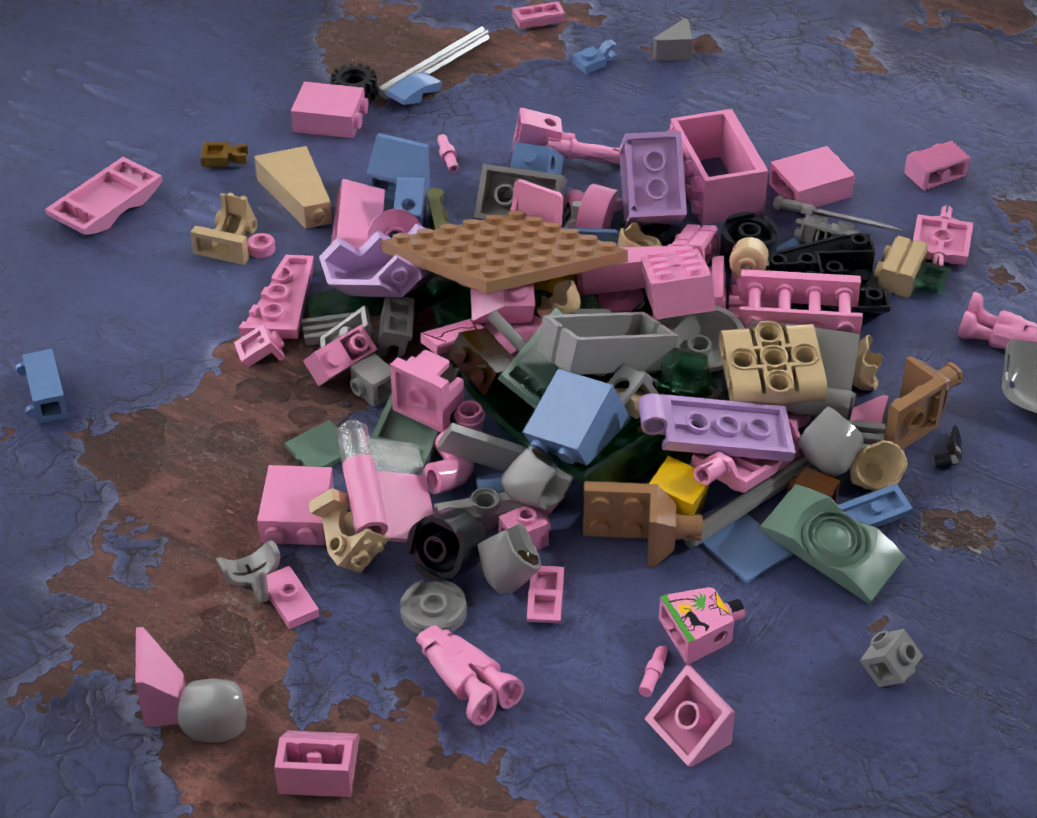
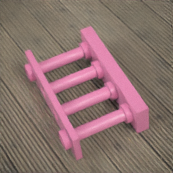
[739,269,863,341]

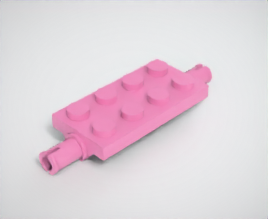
[690,413,810,493]

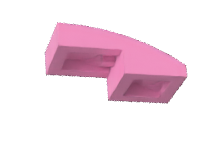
[527,566,564,624]

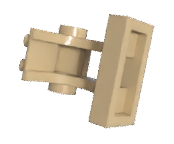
[190,193,257,265]
[309,488,390,573]

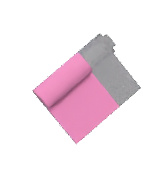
[336,420,434,543]

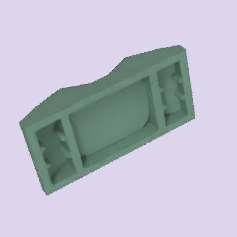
[498,308,563,409]
[363,384,451,474]
[759,484,905,605]

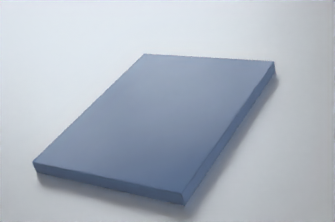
[701,513,793,584]

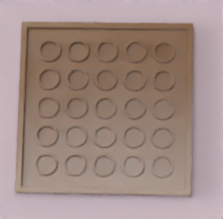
[381,210,628,294]

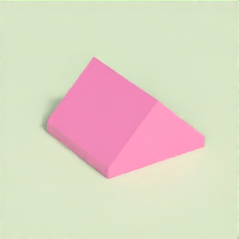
[645,665,735,767]

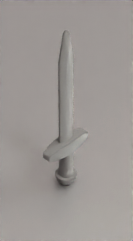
[773,195,902,231]

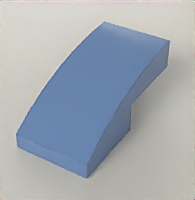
[386,72,442,105]

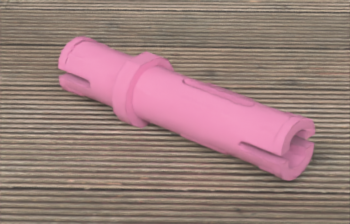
[544,137,625,165]

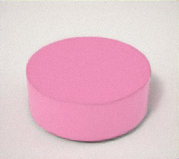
[247,233,276,258]

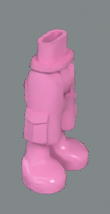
[957,292,1037,350]

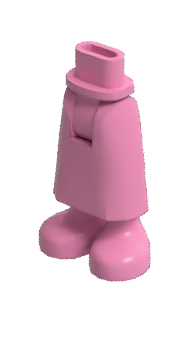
[416,625,524,726]

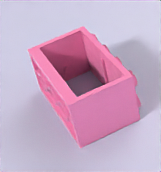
[667,109,768,225]

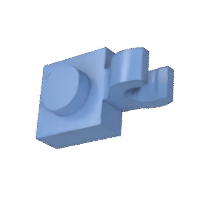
[572,39,617,75]

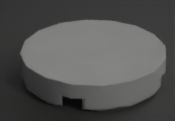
[400,580,467,634]

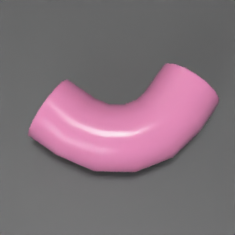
[423,429,475,495]

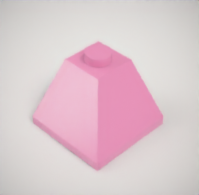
[470,283,535,324]
[135,627,186,728]

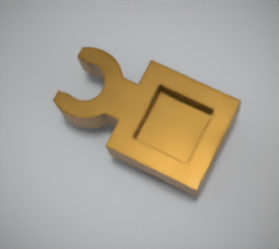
[200,142,249,168]

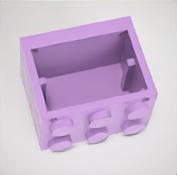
[619,131,687,229]

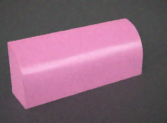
[331,179,385,249]

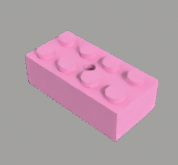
[641,246,716,320]

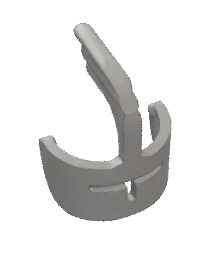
[216,541,280,603]

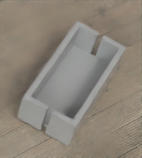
[536,312,679,376]

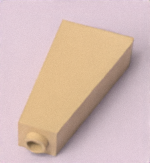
[254,146,332,229]

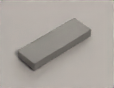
[438,423,528,472]

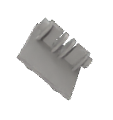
[794,213,861,243]

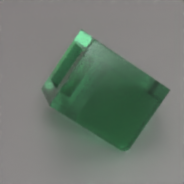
[660,348,710,397]

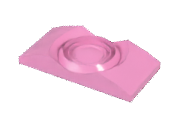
[45,157,163,235]

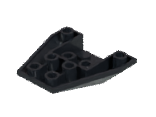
[765,233,891,315]

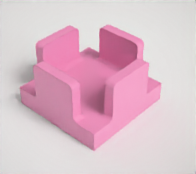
[390,350,464,432]

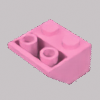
[274,731,359,797]

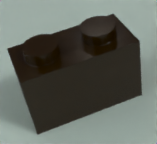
[448,327,514,396]

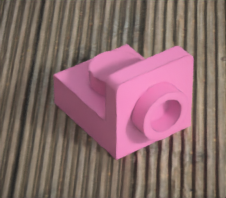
[234,324,285,368]

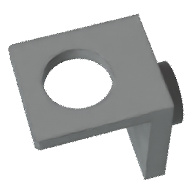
[608,363,659,405]

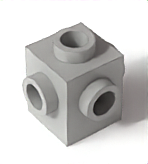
[860,629,923,687]

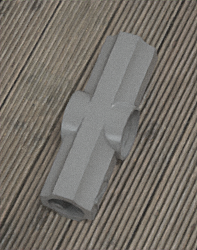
[434,488,526,531]

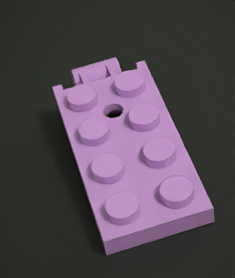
[638,394,796,461]

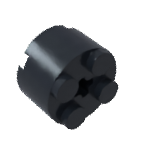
[719,212,778,273]
[407,507,485,582]

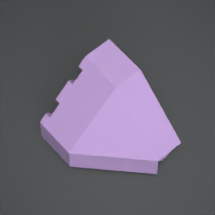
[319,224,436,297]

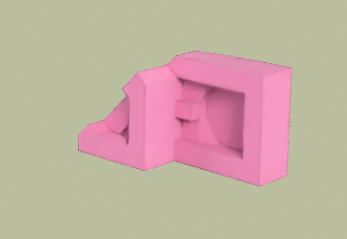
[850,395,889,444]

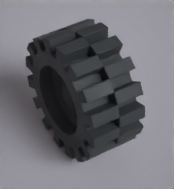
[331,63,377,103]

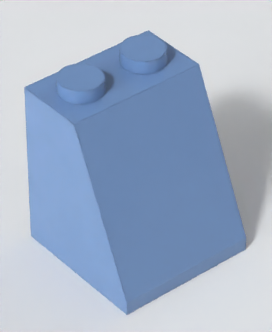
[523,369,631,465]

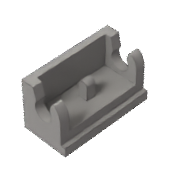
[377,296,415,357]

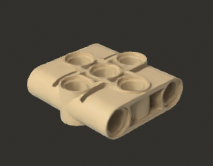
[719,321,828,408]

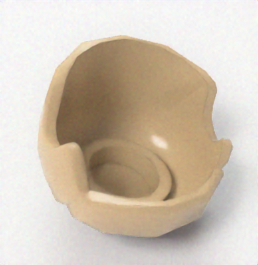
[537,280,581,319]

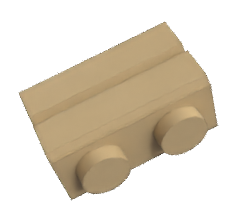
[874,236,928,298]

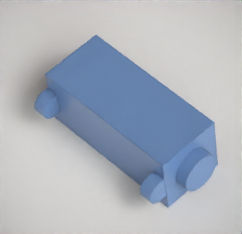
[16,349,68,424]

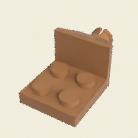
[884,356,963,450]
[583,481,703,568]

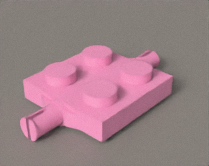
[913,206,973,273]

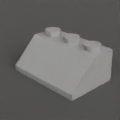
[474,164,568,220]

